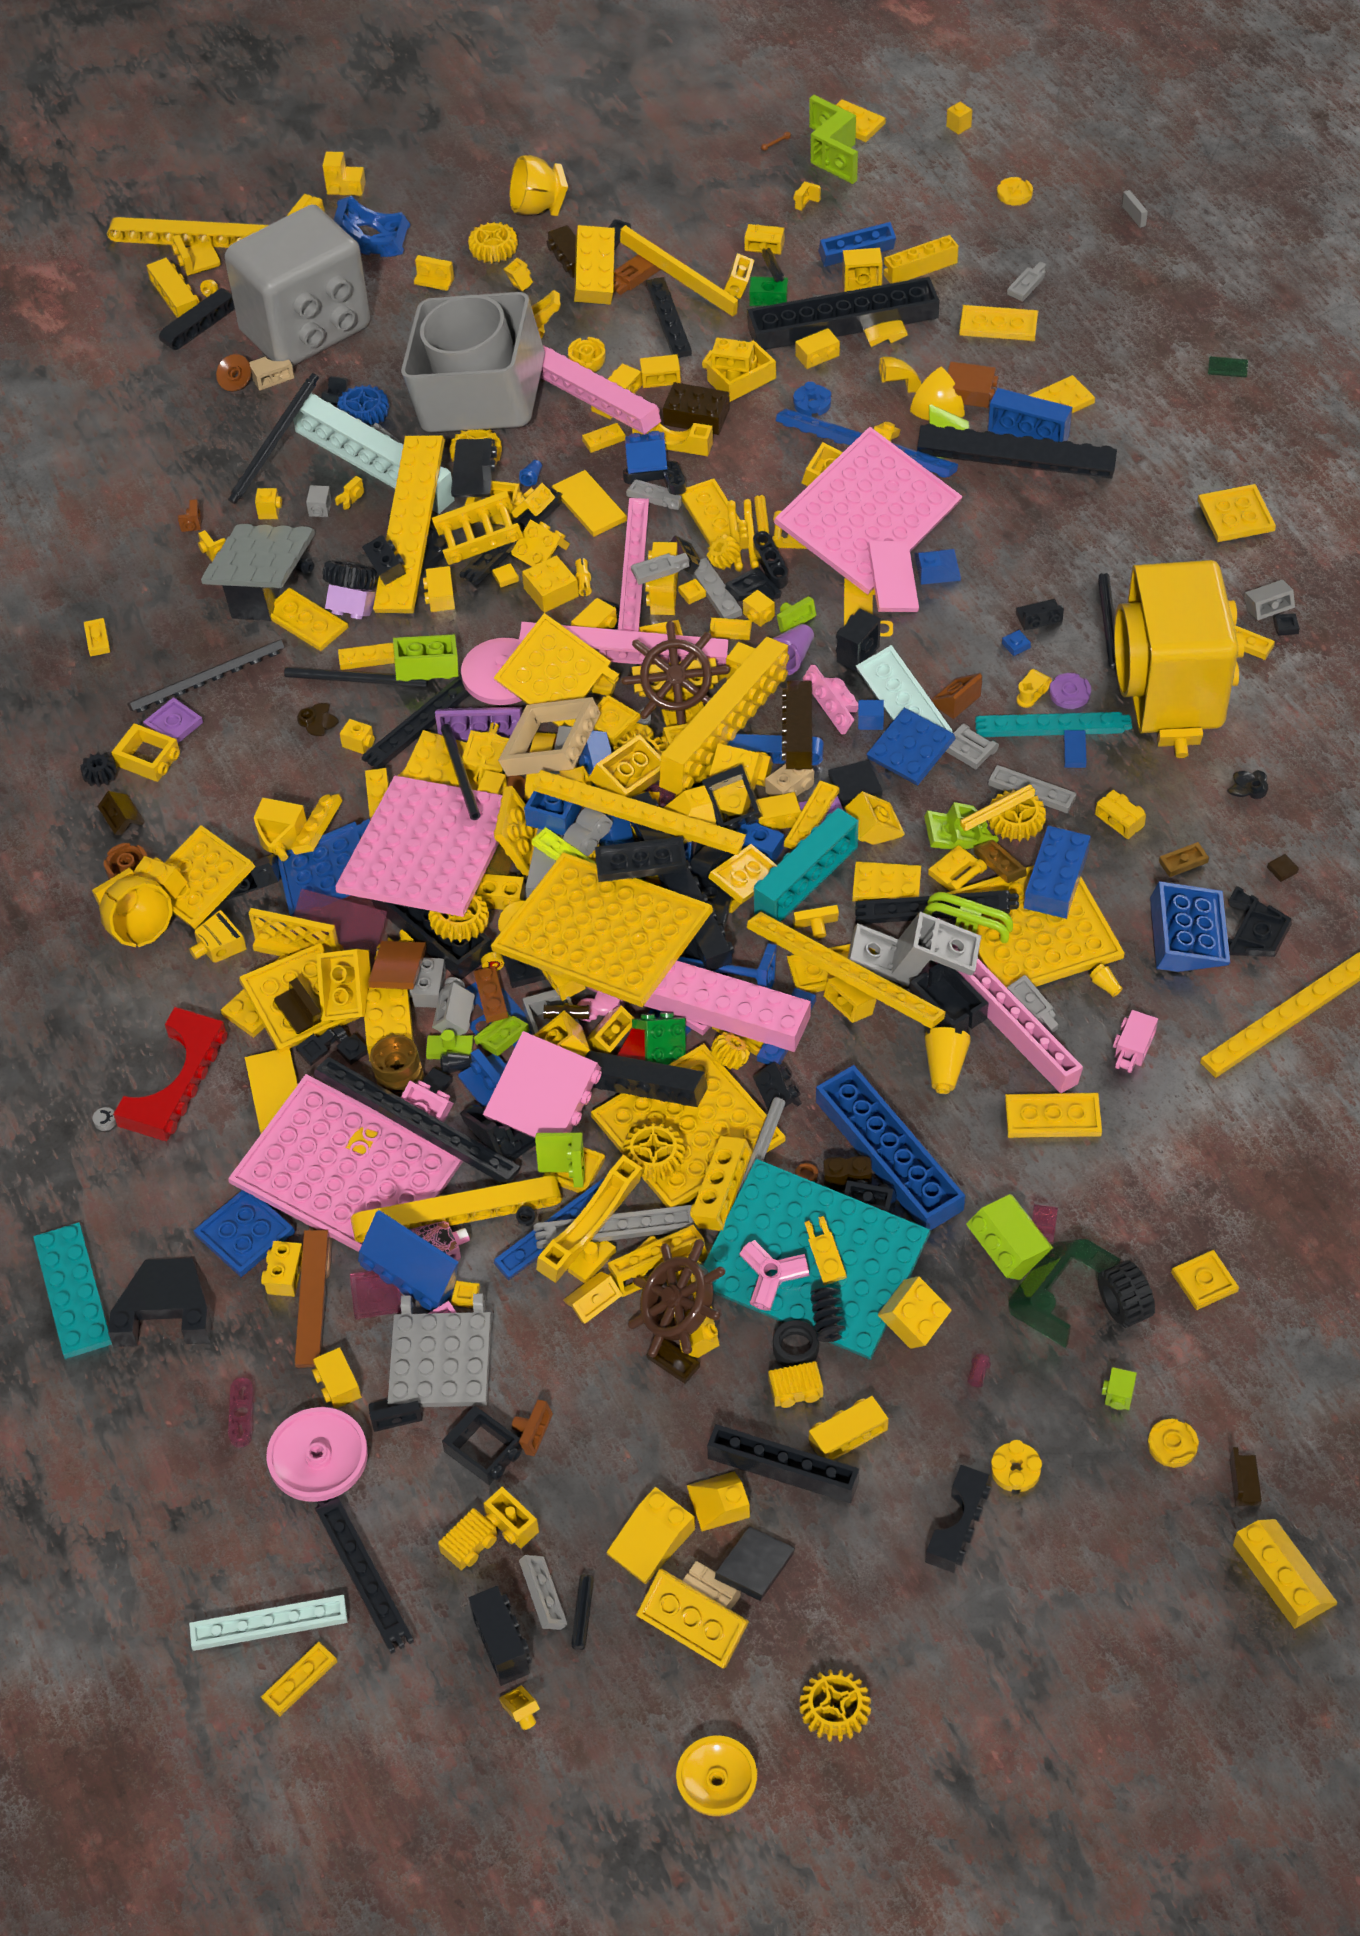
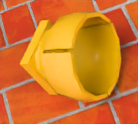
[509,155,568,216]
[92,868,172,947]

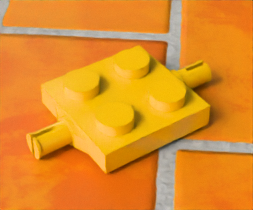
[462,722,509,783]

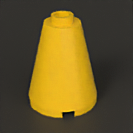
[924,1027,971,1094]

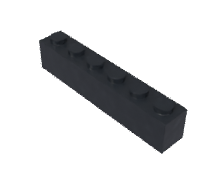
[585,1051,708,1107]
[707,1424,859,1504]

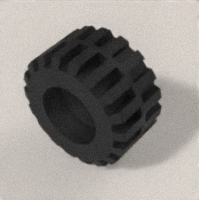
[1098,1260,1155,1328]

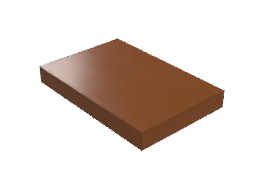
[368,941,426,990]

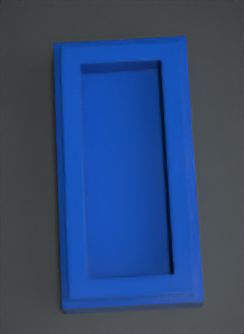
[1064,730,1086,768]

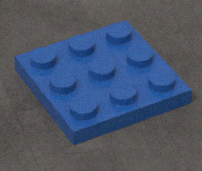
[866,708,956,786]
[193,1190,295,1277]

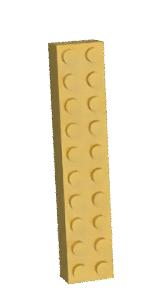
[659,636,789,795]

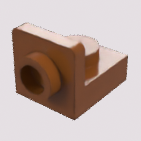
[178,499,201,532]

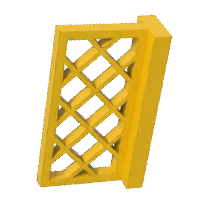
[249,908,344,956]

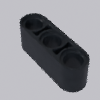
[753,531,788,589]
[690,845,735,881]

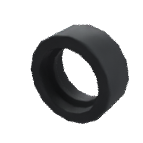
[773,1320,819,1368]

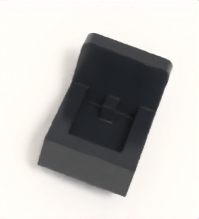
[321,376,348,405]

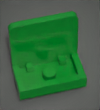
[632,1012,686,1065]

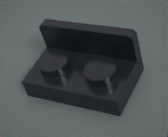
[1016,599,1064,631]

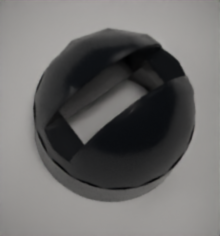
[516,1206,536,1226]

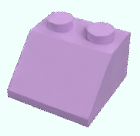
[325,584,376,619]

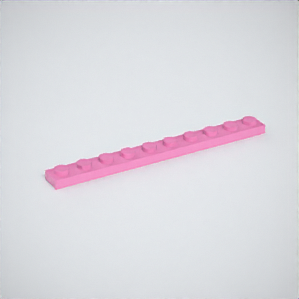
[618,498,649,632]

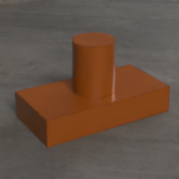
[512,1400,553,1456]

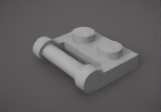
[945,724,999,769]

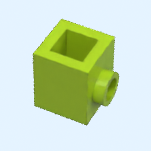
[1102,1367,1137,1410]

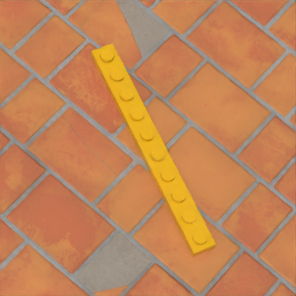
[532,770,746,855]
[747,912,945,1029]
[1200,952,1360,1078]

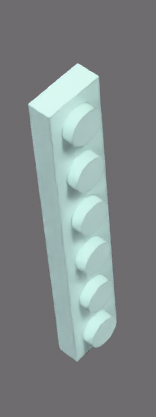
[189,1595,348,1651]

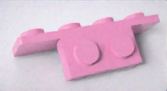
[803,665,858,734]

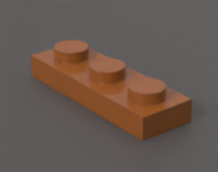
[473,966,508,1023]

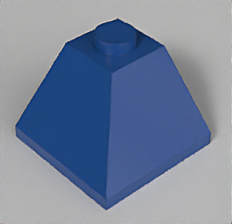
[914,549,961,585]

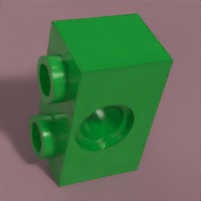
[749,277,788,306]

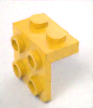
[171,235,221,276]
[511,519,570,567]

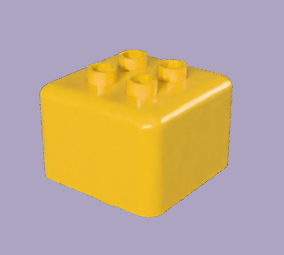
[1114,560,1244,734]

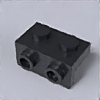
[753,1061,802,1111]

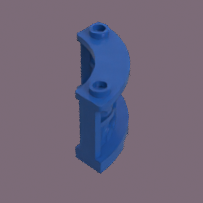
[333,196,411,257]

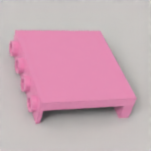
[483,1031,602,1138]

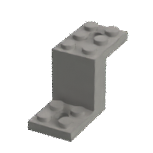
[848,912,981,987]

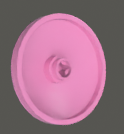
[461,638,522,705]
[267,1407,368,1502]

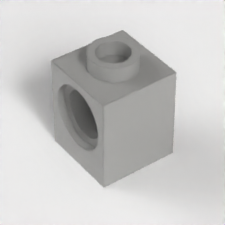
[306,485,332,517]

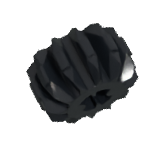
[80,751,117,787]

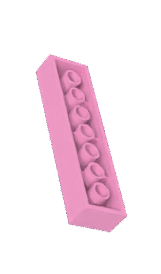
[644,961,811,1052]

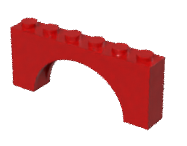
[113,1007,227,1142]

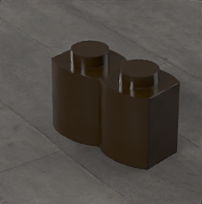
[823,1156,872,1192]

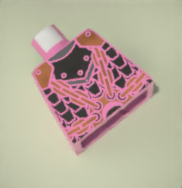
[410,1221,470,1261]

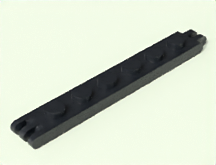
[459,488,563,585]
[362,674,470,769]
[855,890,1019,924]
[315,1496,414,1654]

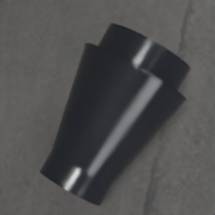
[440,1051,472,1074]

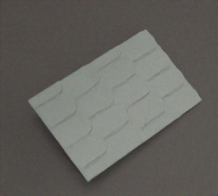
[201,524,315,621]

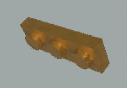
[974,839,1027,883]

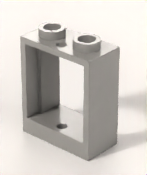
[522,990,580,1035]

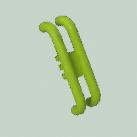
[923,892,1013,943]

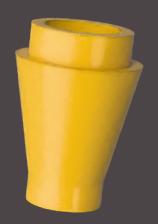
[1090,964,1123,997]

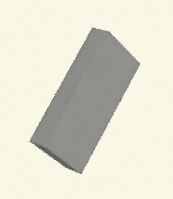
[1122,190,1148,228]

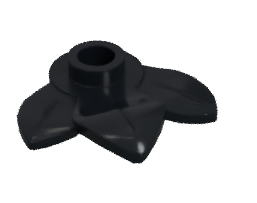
[1227,770,1268,799]

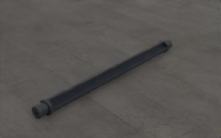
[228,373,319,504]

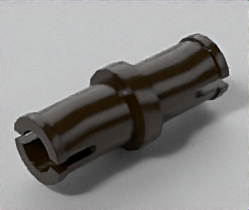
[543,1003,590,1020]

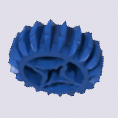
[337,384,389,426]

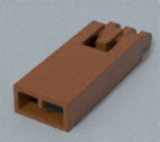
[613,254,661,295]

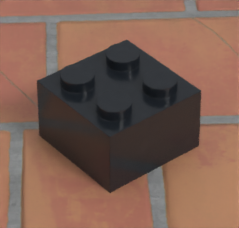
[836,608,881,672]

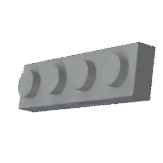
[692,558,742,619]
[988,765,1077,814]

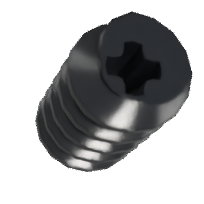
[810,1287,846,1342]

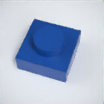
[1002,630,1031,656]

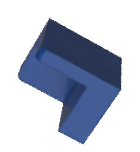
[858,700,884,730]

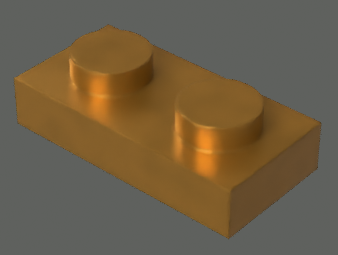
[1159,842,1209,878]

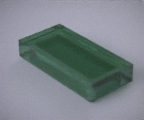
[1208,356,1248,378]

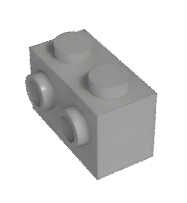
[1245,580,1295,620]
[409,958,447,1008]
[432,982,475,1035]

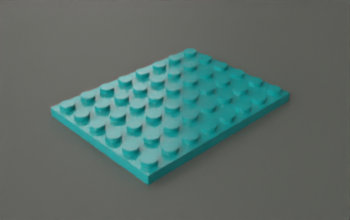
[703,1159,931,1360]

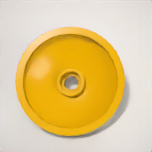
[676,1735,757,1816]

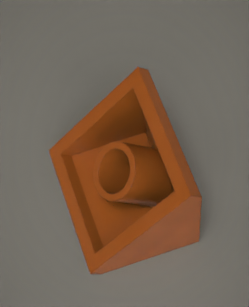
[931,673,982,719]

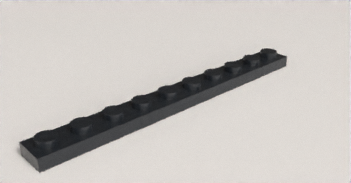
[314,1057,520,1184]

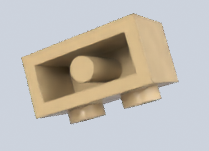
[765,764,814,798]

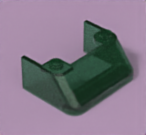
[1008,1239,1121,1348]

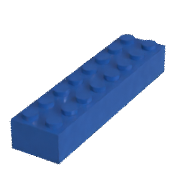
[816,1065,965,1231]

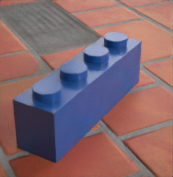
[818,222,896,267]

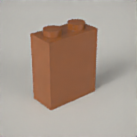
[947,361,999,408]

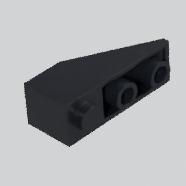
[222,854,281,902]

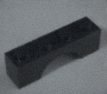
[925,1465,992,1573]

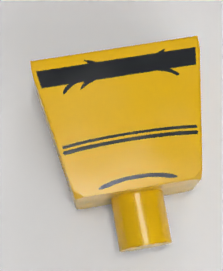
[189,910,247,963]

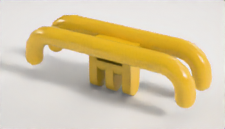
[728,499,759,572]

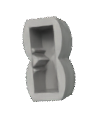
[563,807,613,856]

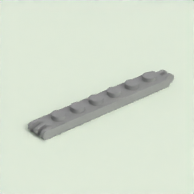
[533,1205,701,1249]

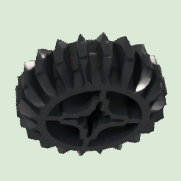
[322,560,377,590]

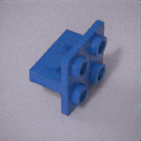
[458,1049,506,1107]

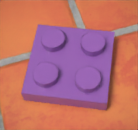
[143,697,203,743]

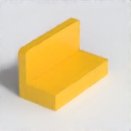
[564,1272,623,1324]

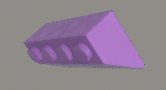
[435,707,523,741]

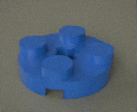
[793,381,831,416]

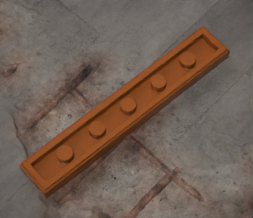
[295,1230,329,1368]

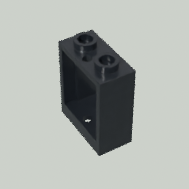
[702,765,763,831]
[442,1406,522,1485]

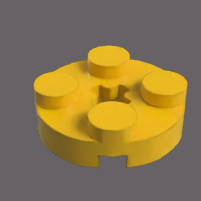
[991,1440,1042,1492]

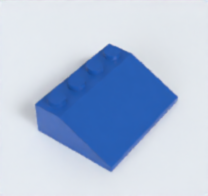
[1150,881,1230,972]
[358,1210,459,1310]

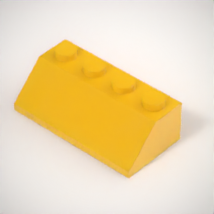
[1233,1519,1338,1629]

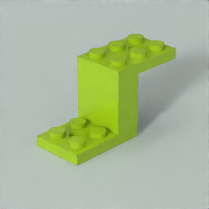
[809,95,858,184]

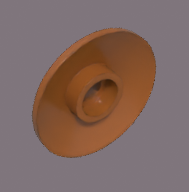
[216,354,251,392]

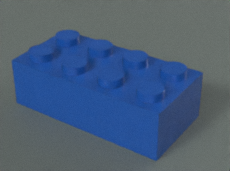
[988,388,1072,442]
[1024,826,1091,919]

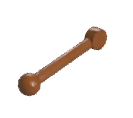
[761,132,791,151]

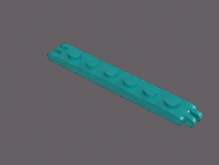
[975,712,1132,737]

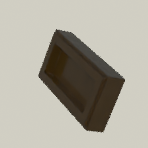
[646,1339,700,1384]

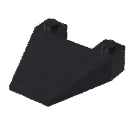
[108,1258,212,1347]

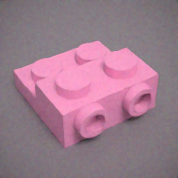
[401,1080,454,1122]

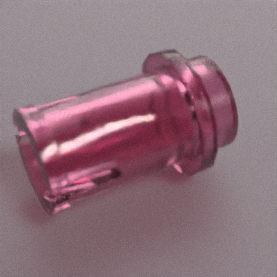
[967,1354,991,1387]

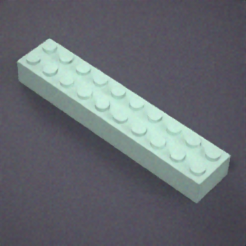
[293,393,455,514]

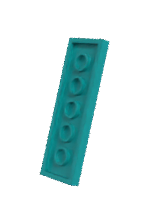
[33,1222,112,1359]

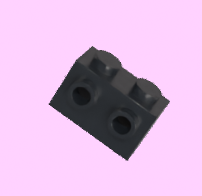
[362,535,406,585]
[844,1180,897,1214]

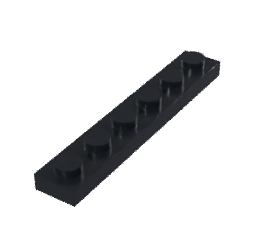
[646,277,692,358]

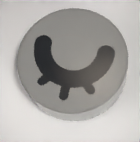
[93,1107,116,1131]

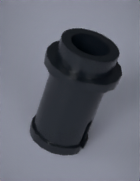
[295,558,314,574]

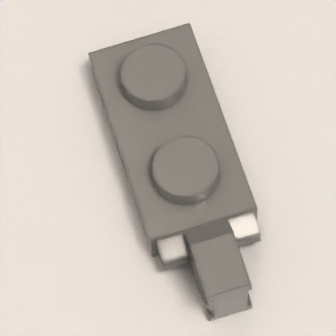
[1007,262,1046,301]
[626,479,682,510]
[631,553,689,585]
[1007,975,1059,1034]

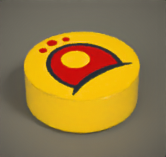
[481,952,504,971]

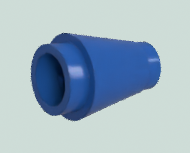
[519,460,542,487]

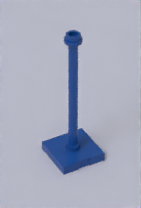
[677,944,777,989]

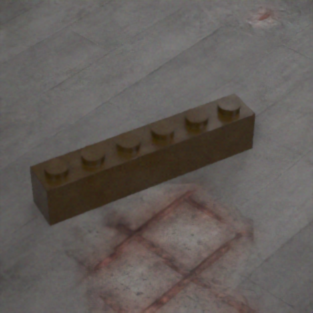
[782,681,812,769]

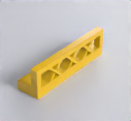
[607,1225,708,1297]

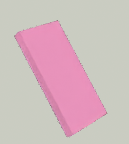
[868,541,919,612]

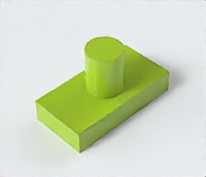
[776,596,817,633]
[426,1030,474,1059]

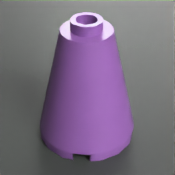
[772,624,814,675]

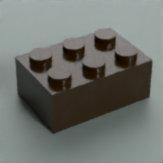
[663,382,730,435]

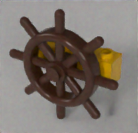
[621,621,730,725]
[628,1239,725,1358]

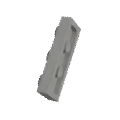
[519,1555,568,1630]

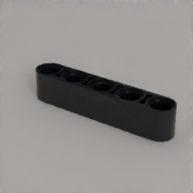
[159,288,235,350]

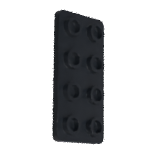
[451,438,497,497]

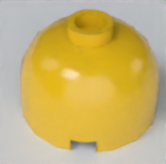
[568,337,606,373]

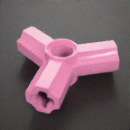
[739,1240,810,1311]

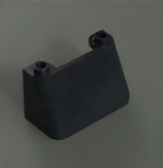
[460,1105,536,1161]

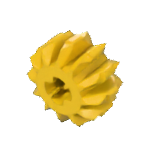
[707,534,742,570]
[711,1032,750,1070]

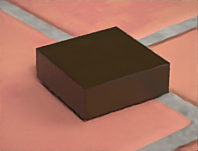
[1267,854,1299,882]

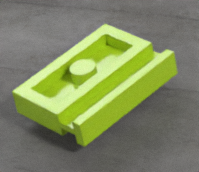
[474,1012,530,1056]

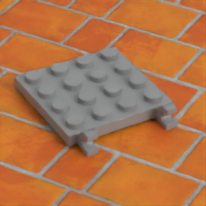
[388,1294,492,1407]

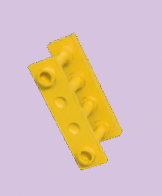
[432,491,524,565]

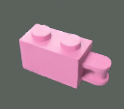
[1113,1010,1158,1073]

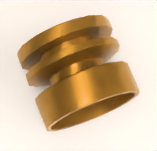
[370,1035,424,1097]

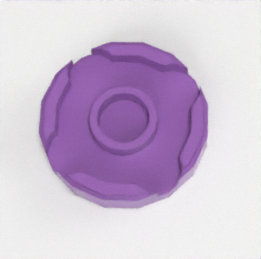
[1049,673,1091,709]

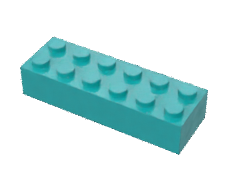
[753,808,859,922]

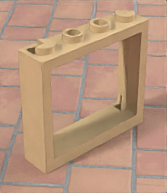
[498,697,601,776]

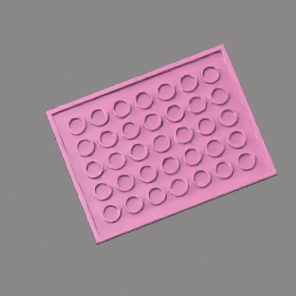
[774,427,963,595]
[336,776,503,917]
[228,1074,463,1252]

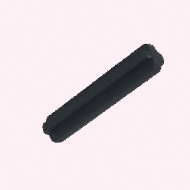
[571,1574,594,1650]

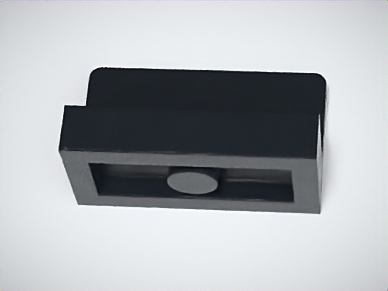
[368,1399,422,1432]

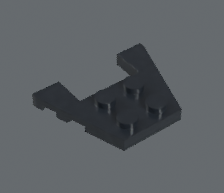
[1228,886,1292,957]

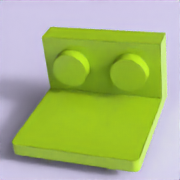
[535,1133,585,1187]

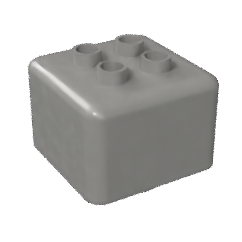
[225,204,370,367]
[401,292,545,432]

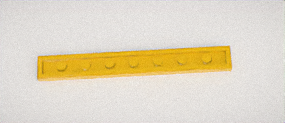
[620,226,738,317]

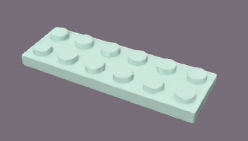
[856,645,953,733]

